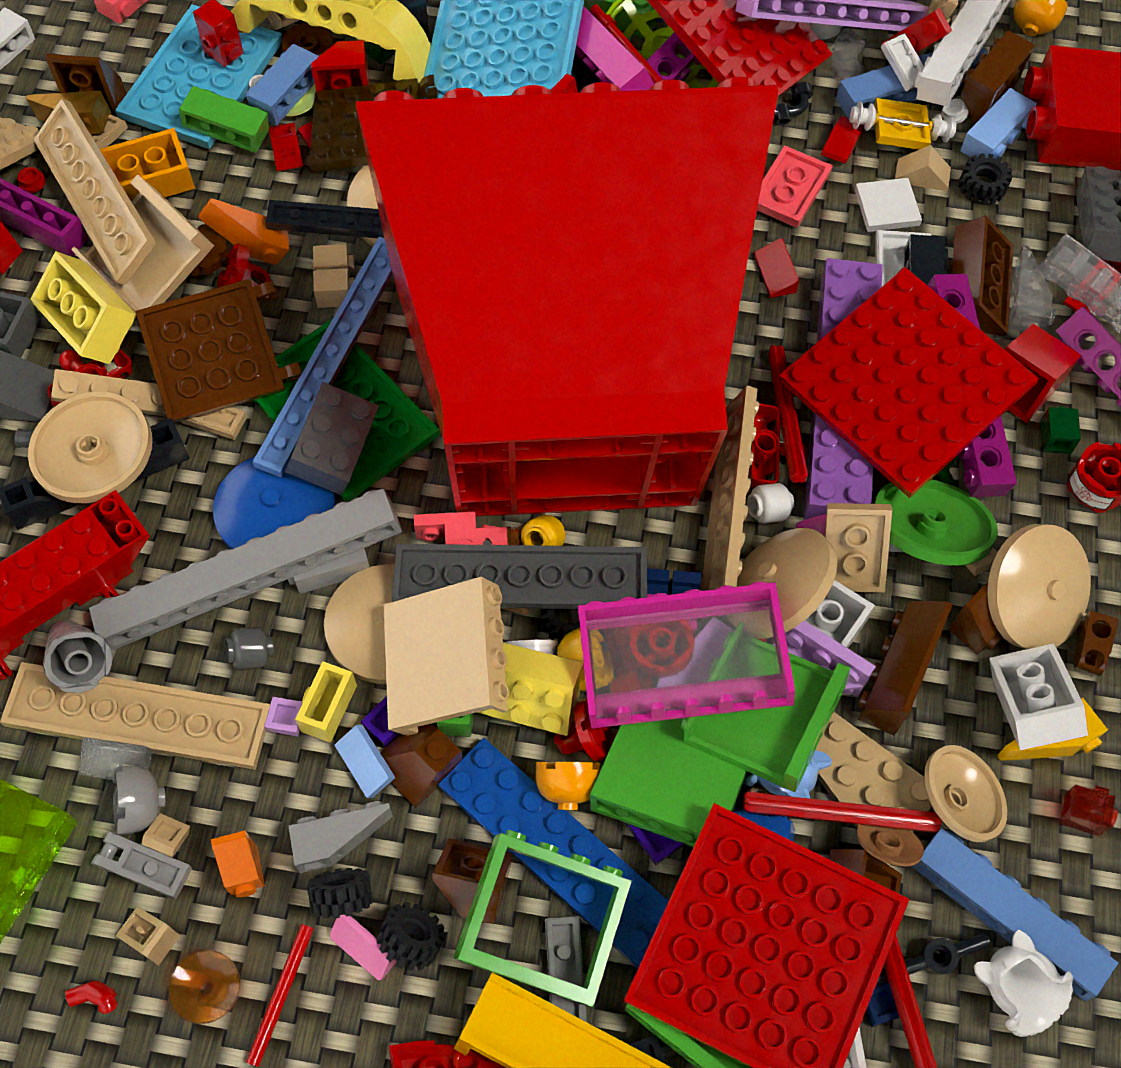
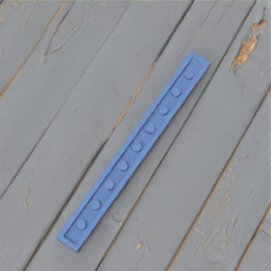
[253,236,392,478]

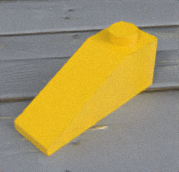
[997,698,1108,761]

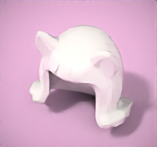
[974,930,1073,1037]

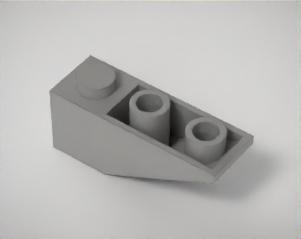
[288,801,393,873]

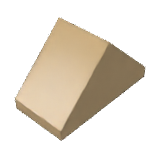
[895,145,951,191]
[116,907,180,966]

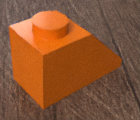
[211,830,265,897]

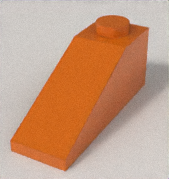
[199,198,289,265]

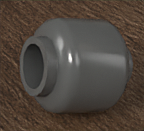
[225,627,274,670]

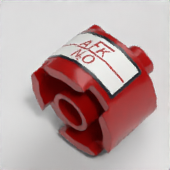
[1067,442,1121,513]

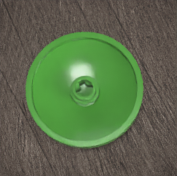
[874,480,998,566]

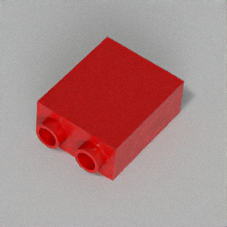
[1023,45,1121,171]

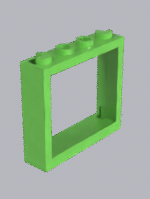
[453,830,632,1007]

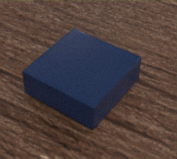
[865,982,900,1028]

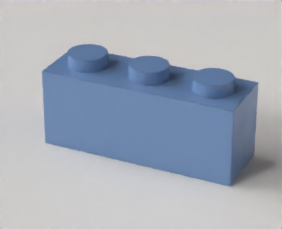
[246,44,319,126]

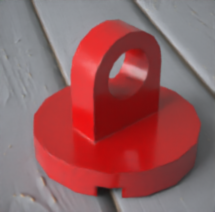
[216,243,271,288]
[554,698,616,763]

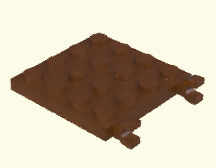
[135,279,302,423]

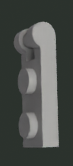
[91,832,192,899]

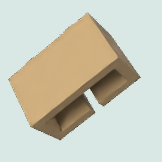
[313,244,355,308]

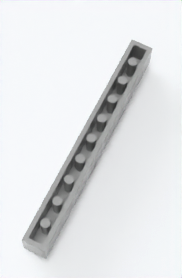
[89,488,402,651]

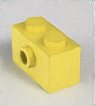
[295,661,357,743]

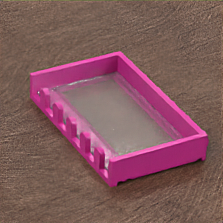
[578,581,795,728]

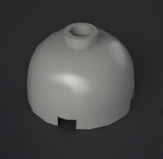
[113,766,165,835]

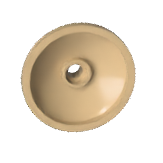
[925,745,1007,842]

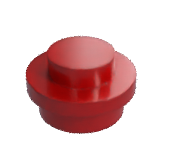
[17,167,46,193]

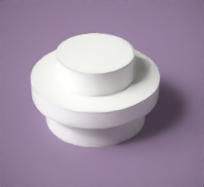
[941,98,968,124]

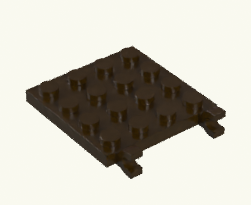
[309,75,438,172]

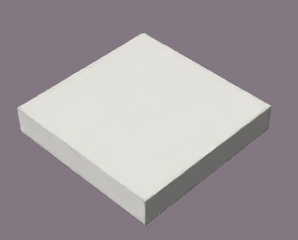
[855,178,922,232]

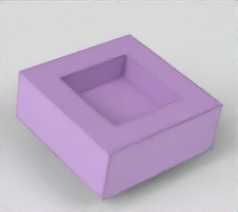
[264,697,302,737]

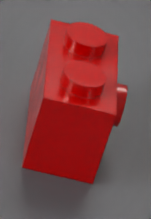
[193,0,244,67]

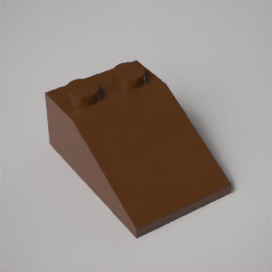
[45,54,127,117]

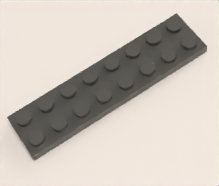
[392,544,647,609]

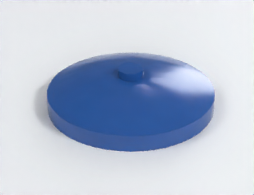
[213,457,336,549]

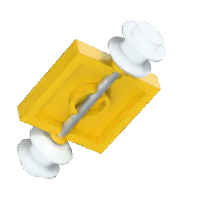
[849,98,956,150]

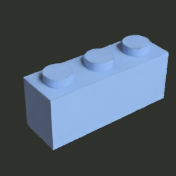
[960,88,1037,159]

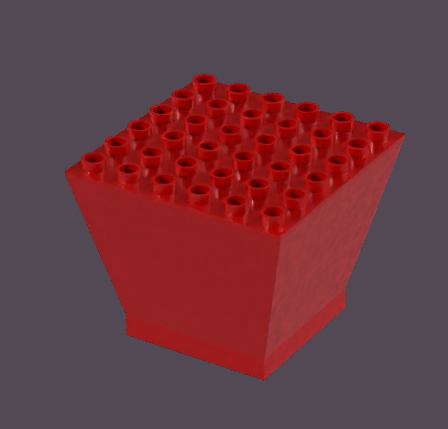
[356,77,779,517]

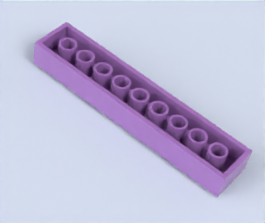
[804,258,883,520]

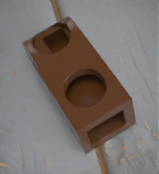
[1073,610,1119,676]

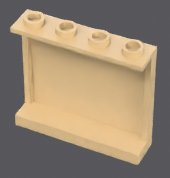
[71,174,214,313]
[384,577,509,736]

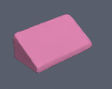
[330,914,397,980]

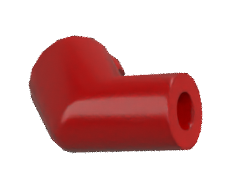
[65,981,118,1014]

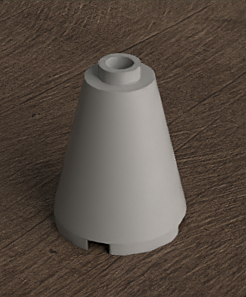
[43,619,113,693]

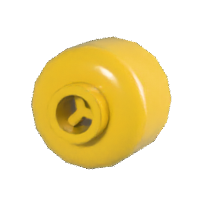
[521,515,566,546]

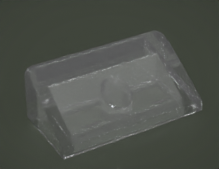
[79,737,153,780]

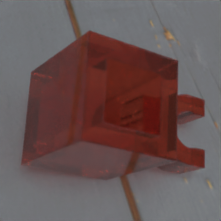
[1060,784,1118,836]

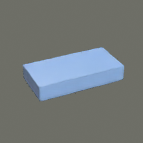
[335,725,395,798]

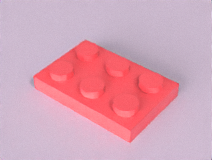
[757,145,833,228]

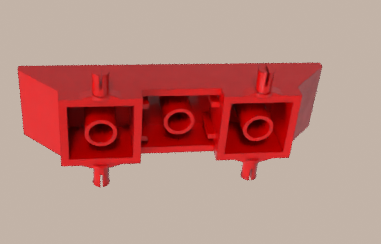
[0,490,150,680]

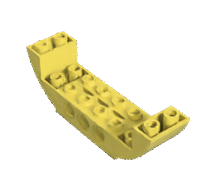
[231,0,431,83]

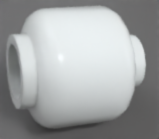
[747,483,794,524]

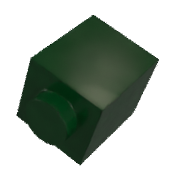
[1040,406,1081,454]

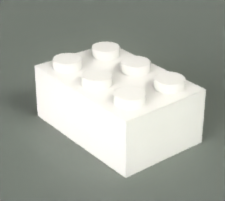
[989,643,1088,750]

